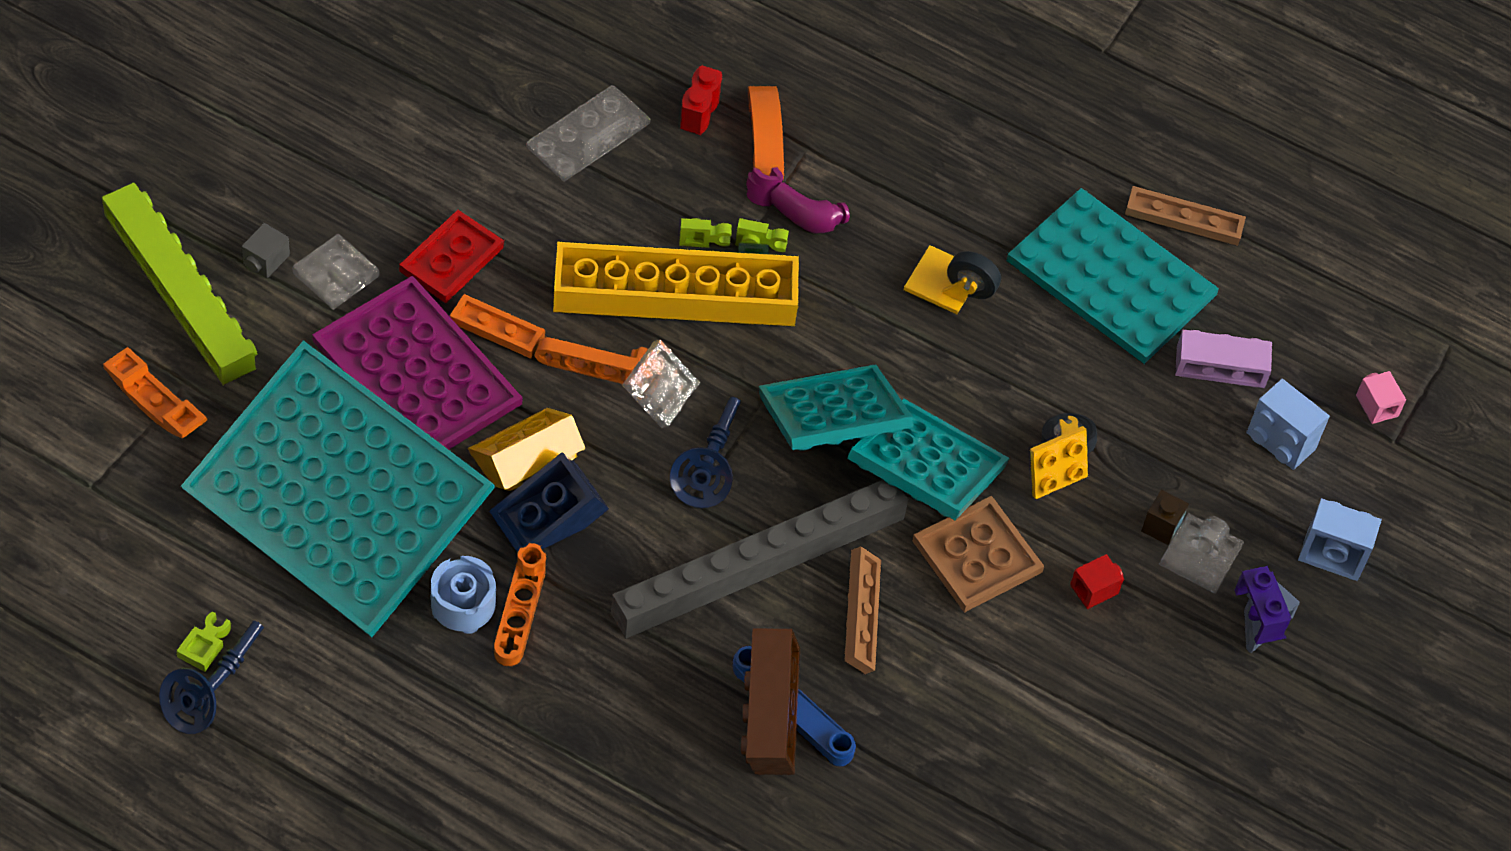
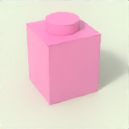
[1356,371,1406,424]

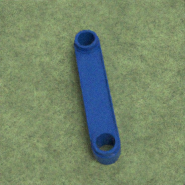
[732,646,856,767]

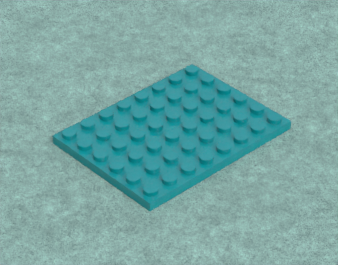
[180,340,495,637]

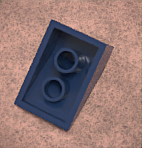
[489,452,609,553]

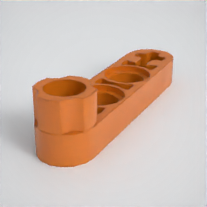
[534,337,658,388]
[494,543,546,666]

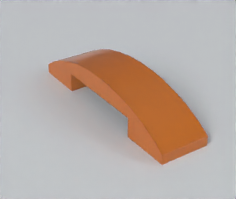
[748,86,784,181]
[103,347,207,438]

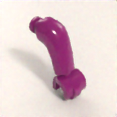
[746,167,850,234]

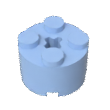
[431,556,496,634]

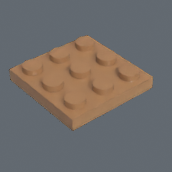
[912,496,1044,613]

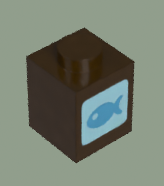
[1141,489,1189,546]

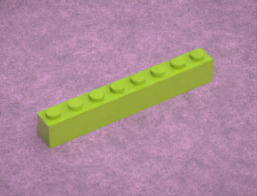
[102,183,257,385]

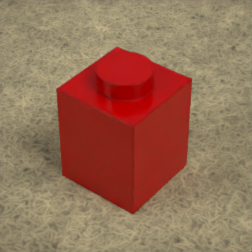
[1070,554,1124,609]

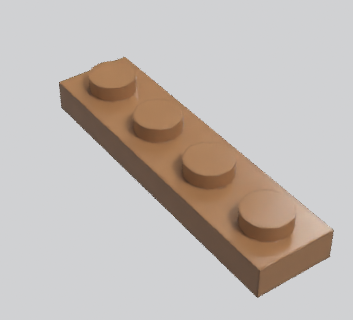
[1125,186,1246,246]
[845,546,881,674]

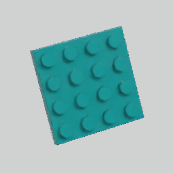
[759,365,913,450]
[847,399,1009,521]

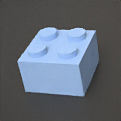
[1246,379,1330,470]
[1298,498,1382,581]

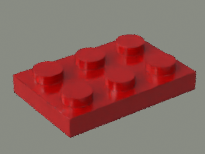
[399,210,504,303]

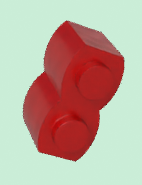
[680,65,722,135]

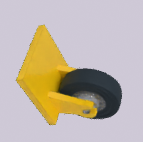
[904,245,1001,314]
[1030,413,1097,499]

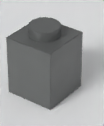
[242,223,290,279]

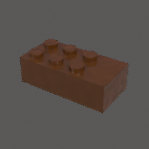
[741,628,800,775]

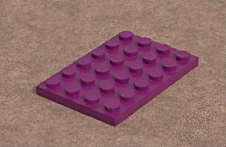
[312,276,523,450]

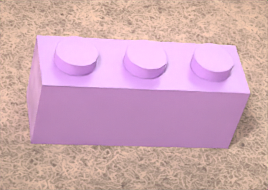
[1175,329,1272,388]

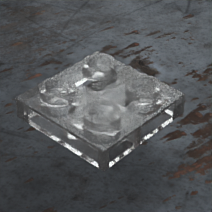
[292,234,379,310]
[622,340,700,428]
[1159,513,1244,594]

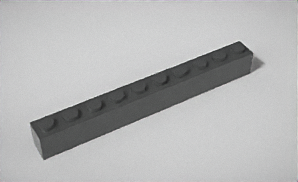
[611,480,908,639]

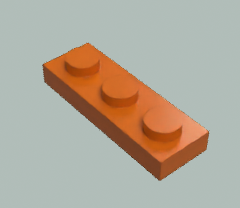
[450,294,545,359]

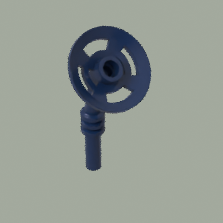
[670,397,741,508]
[159,621,264,734]

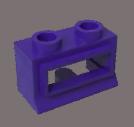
[1234,566,1292,645]

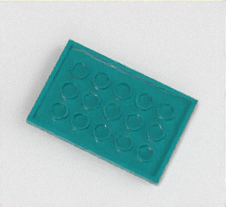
[1006,188,1219,364]

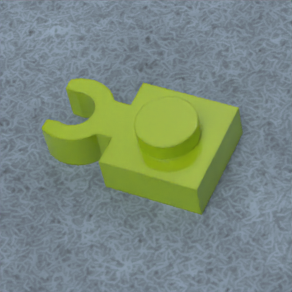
[679,218,732,248]
[735,218,789,252]
[176,612,231,672]

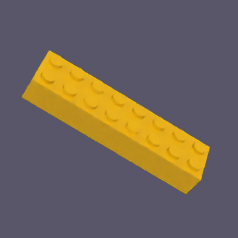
[553,242,799,326]

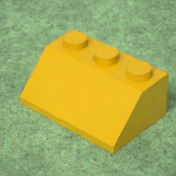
[468,408,585,491]

